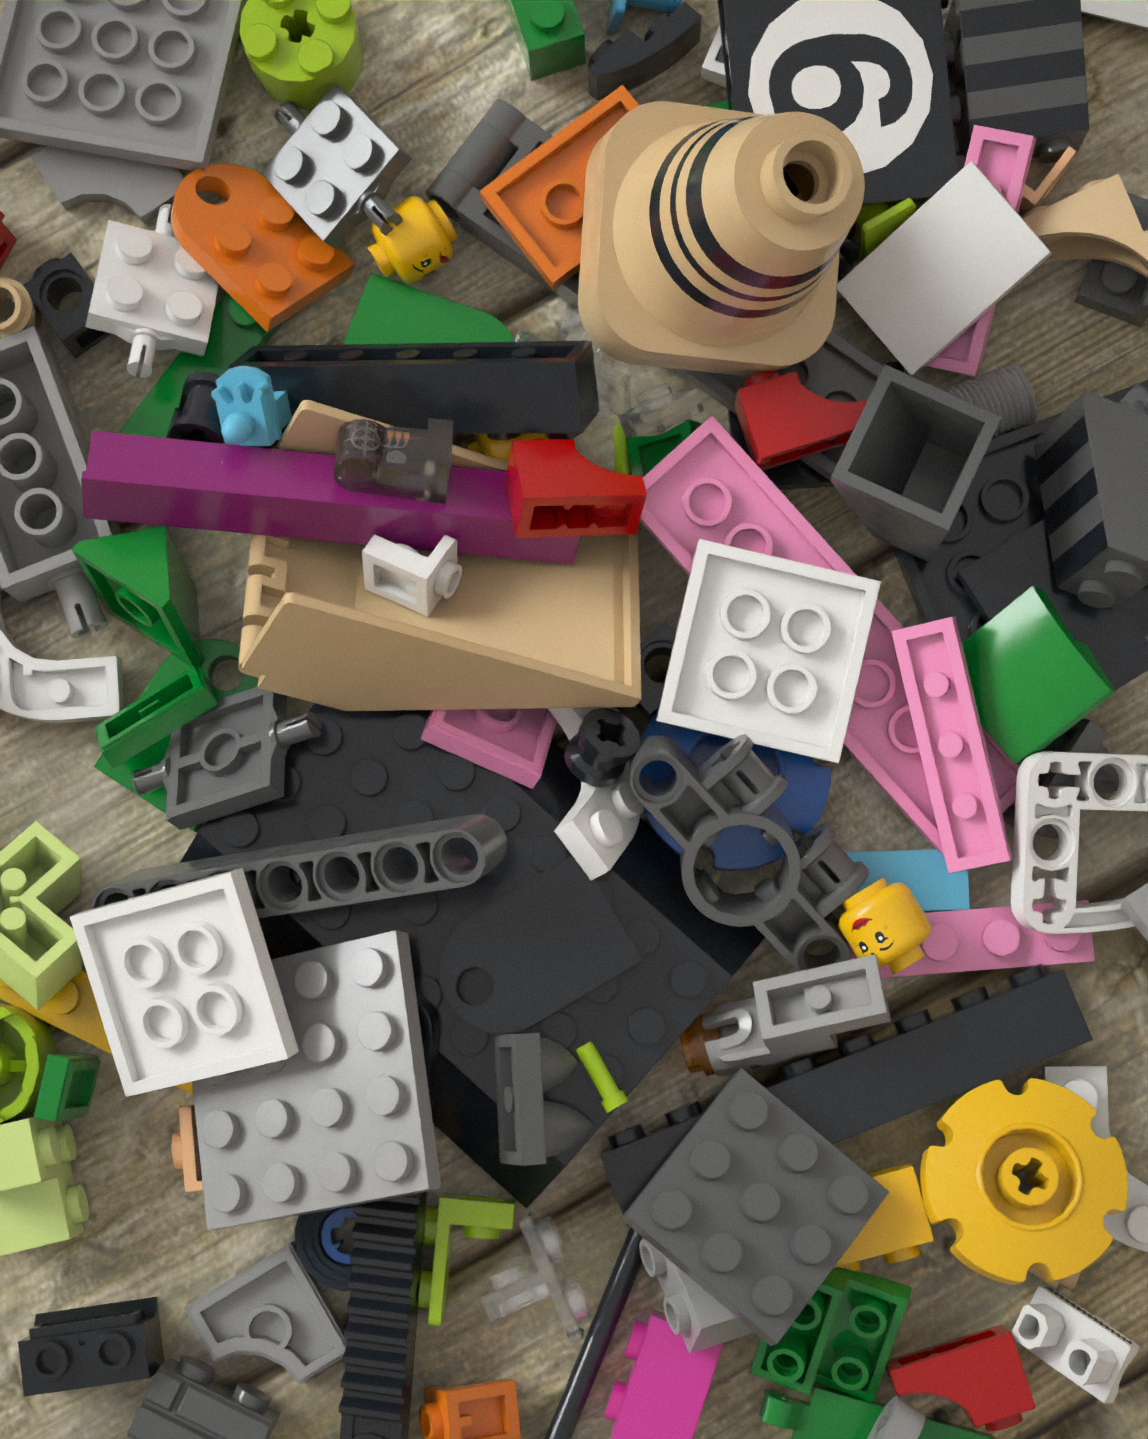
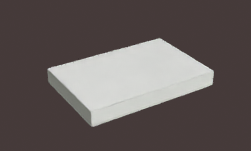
[837,161,1053,376]

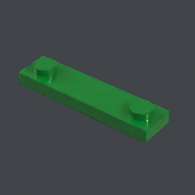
[118,293,283,438]

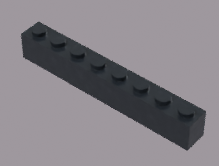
[600,963,1093,1227]

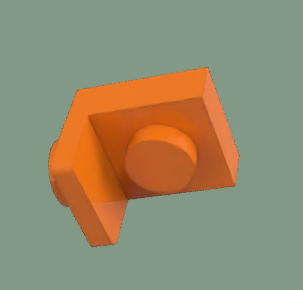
[419,1378,521,1439]

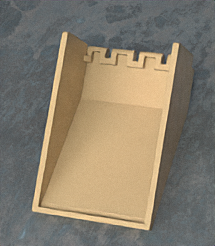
[238,400,641,711]

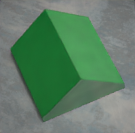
[72,525,202,667]

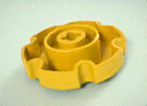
[920,1078,1128,1285]

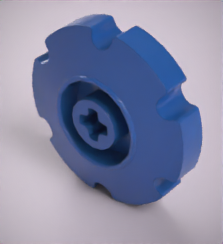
[641,711,831,871]

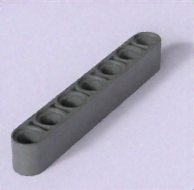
[92,814,507,918]

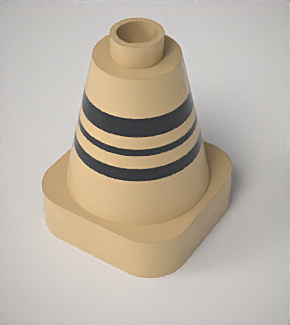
[578,101,865,377]

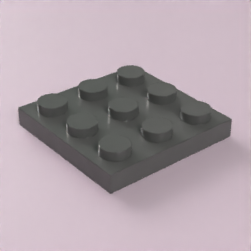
[621,1068,889,1346]

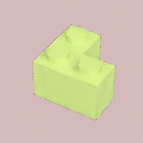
[0,821,82,1010]
[0,1117,89,1256]

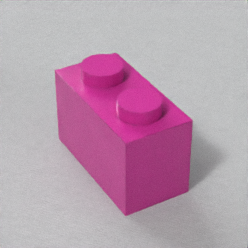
[603,1308,723,1439]

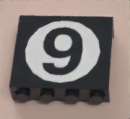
[717,0,966,206]

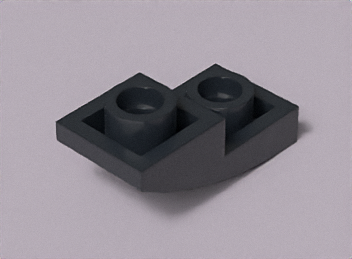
[588,1,702,101]

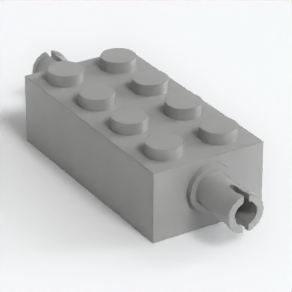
[0,326,122,638]

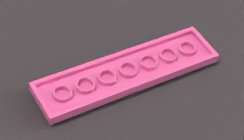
[640,416,1040,858]

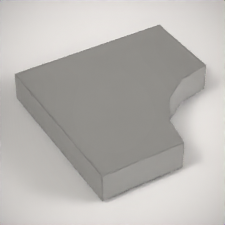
[30,146,184,224]
[184,1241,347,1385]

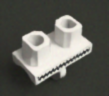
[1012,1285,1140,1404]

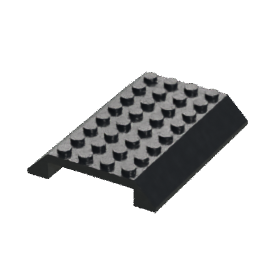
[180,703,765,1209]

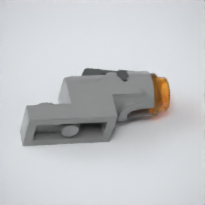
[680,954,891,1076]

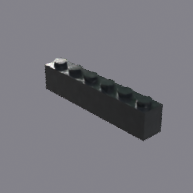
[229,340,600,441]

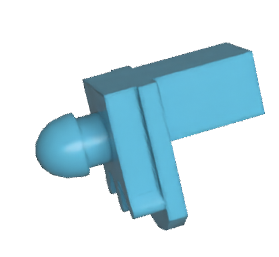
[211,366,292,446]

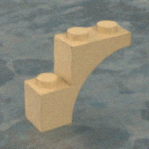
[1022,173,1148,278]

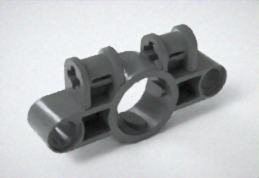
[629,734,869,972]

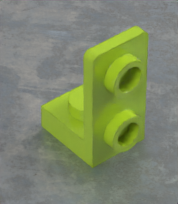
[418,1193,517,1326]

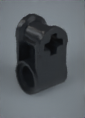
[166,372,225,444]

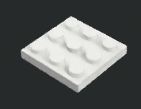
[656,539,881,763]
[70,868,299,1097]

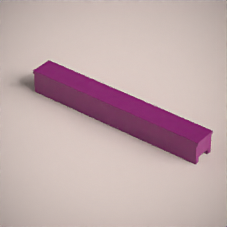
[81,431,580,564]

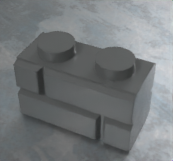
[127,1355,280,1439]

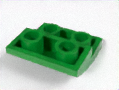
[962,586,1116,766]
[749,1267,912,1403]

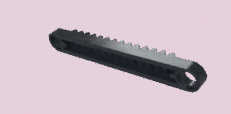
[339,994,439,1439]

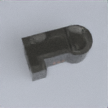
[333,418,453,504]

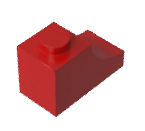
[734,371,868,471]
[505,438,647,538]
[885,1324,1036,1431]

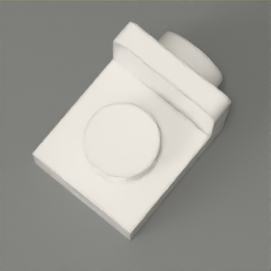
[362,534,462,617]

